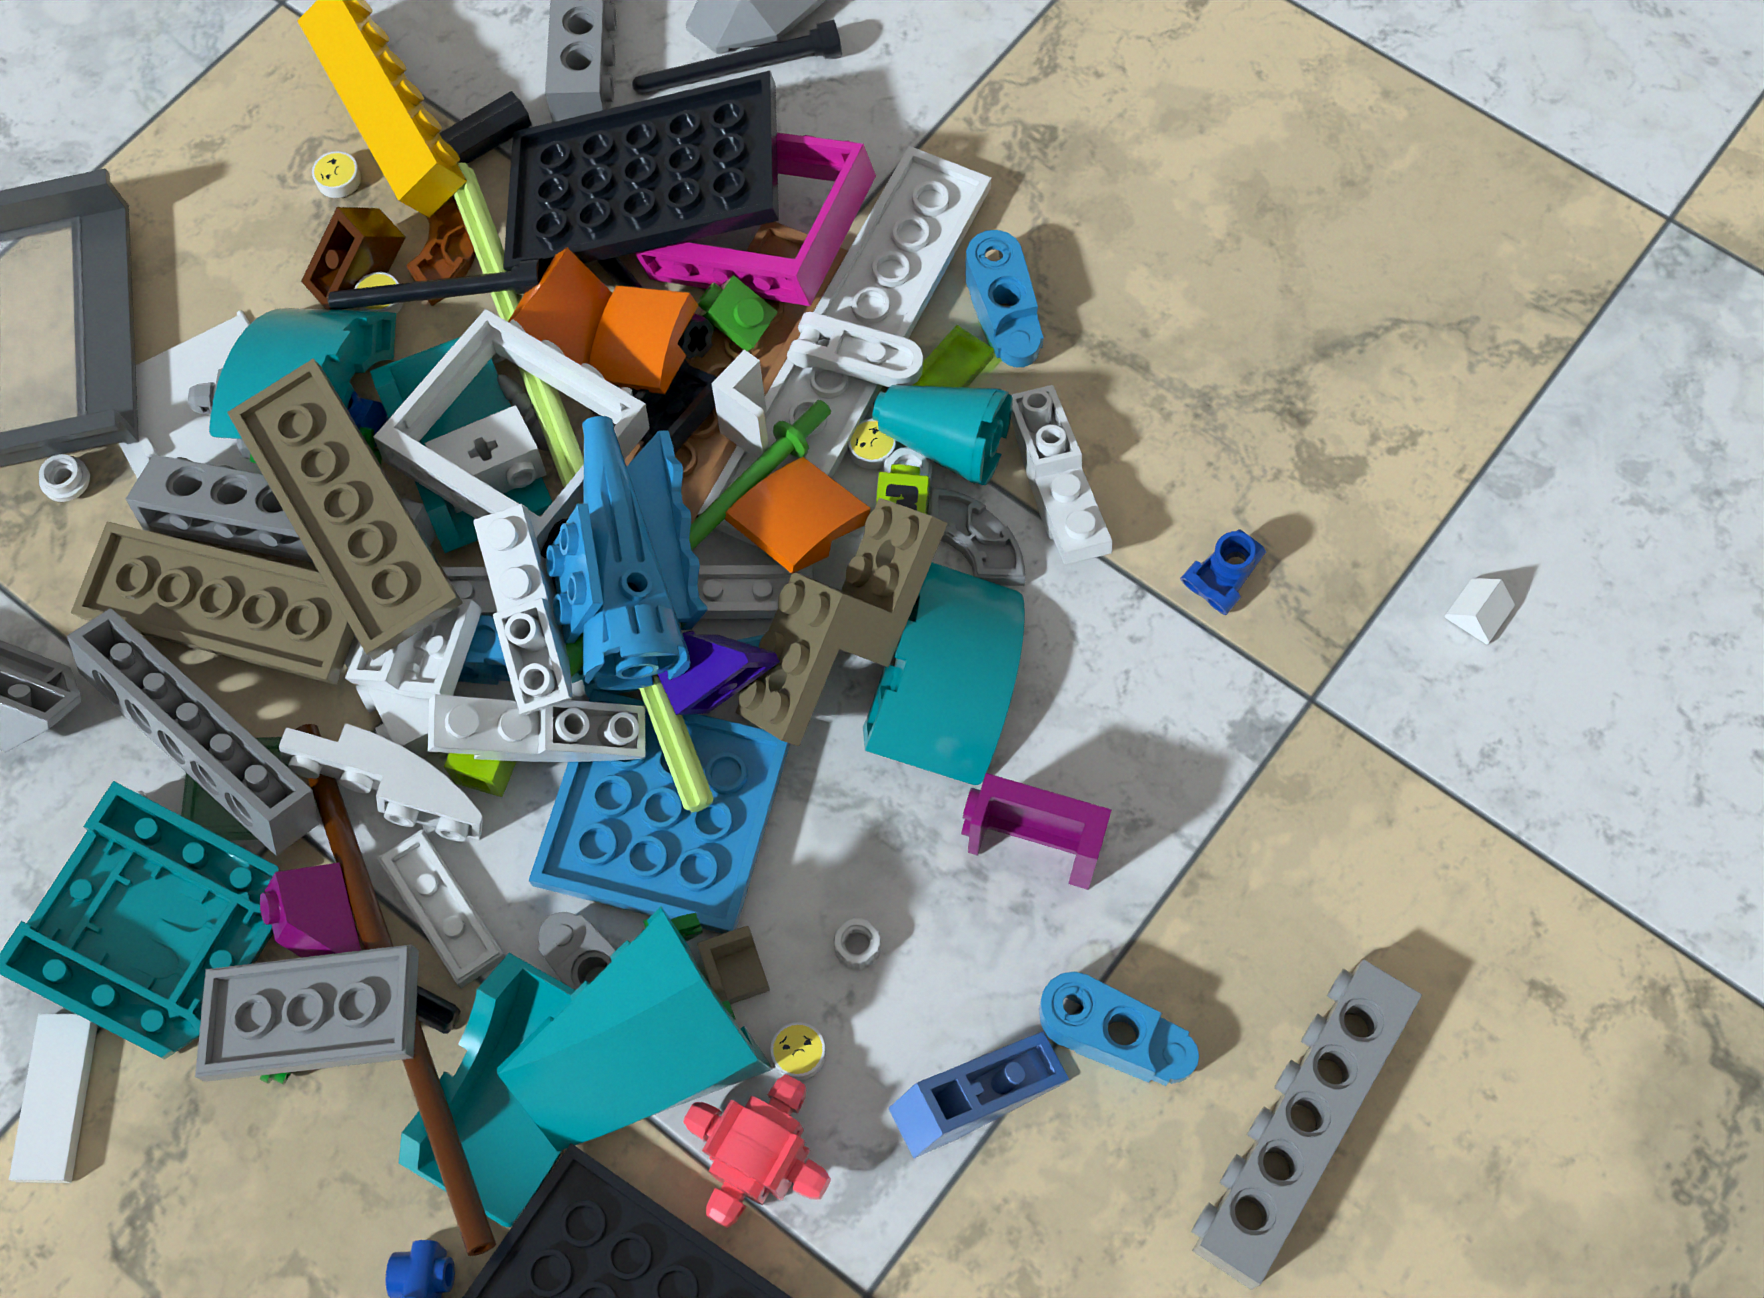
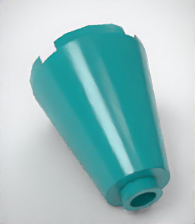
[872,385,1013,485]

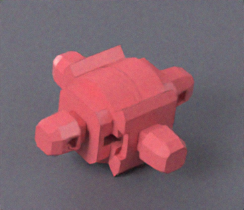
[683,1074,831,1228]

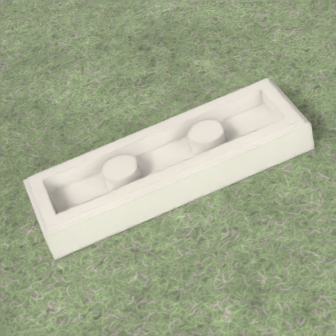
[377,829,506,988]
[9,1014,98,1183]

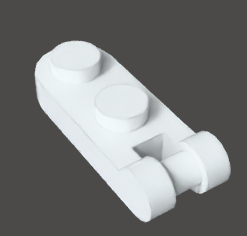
[787,312,923,387]

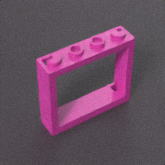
[635,133,876,306]

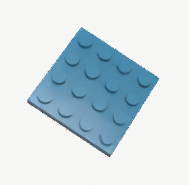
[528,689,790,934]

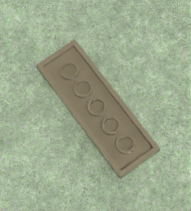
[227,358,463,660]
[71,521,355,685]

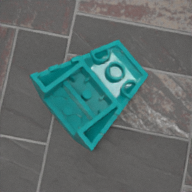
[497,906,773,1152]

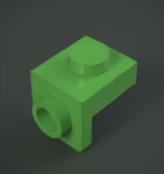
[697,275,778,352]

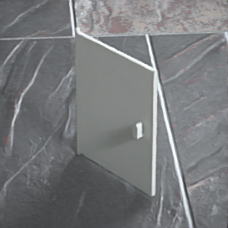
[119,310,262,538]

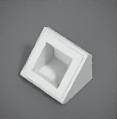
[1445,578,1515,645]

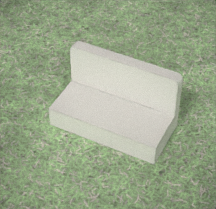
[711,349,769,459]

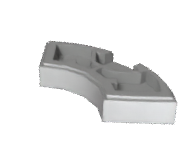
[928,487,1025,586]

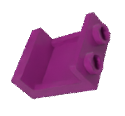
[961,773,1112,890]

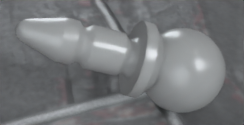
[497,374,550,451]

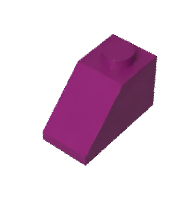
[260,862,361,958]

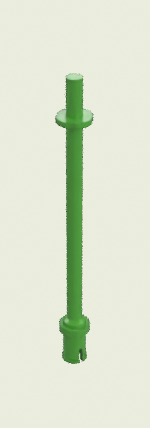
[566,400,831,678]

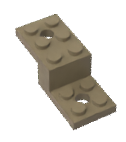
[735,498,948,746]

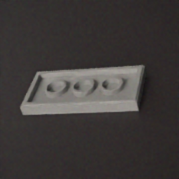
[195,945,419,1082]

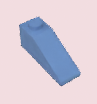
[888,1031,1069,1158]

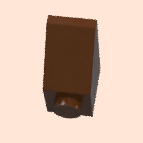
[301,207,406,310]

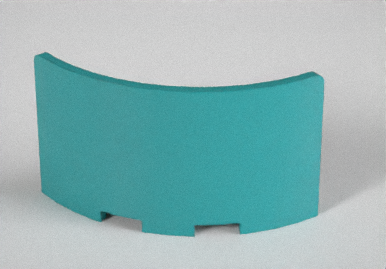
[209,308,396,439]
[370,337,553,553]
[863,562,1025,785]
[399,953,575,1227]

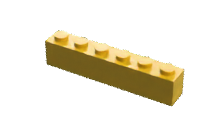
[297,0,467,218]

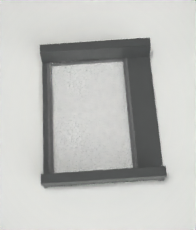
[0,168,139,467]

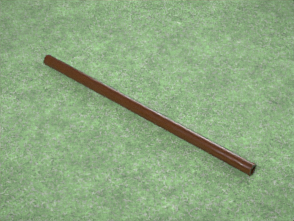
[295,724,496,1256]

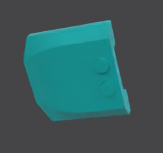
[0,781,281,1060]

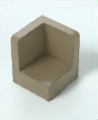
[697,926,770,1005]

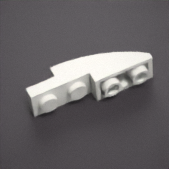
[1011,385,1112,565]
[473,504,573,715]
[428,694,645,762]
[279,723,483,841]

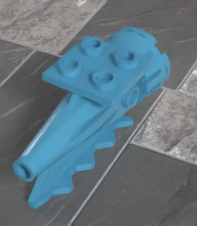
[546,416,708,690]

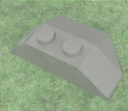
[686,0,826,54]
[0,640,81,752]

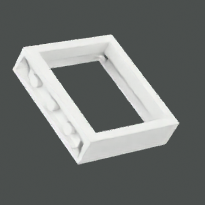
[374,309,650,553]

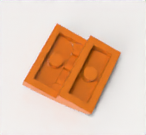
[508,247,612,365]
[589,286,699,394]
[725,457,871,574]

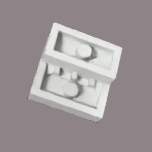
[345,599,483,699]

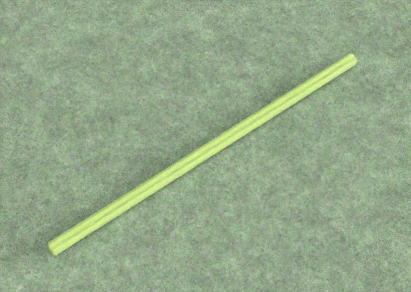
[454,162,714,813]

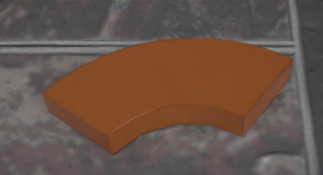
[406,196,476,306]

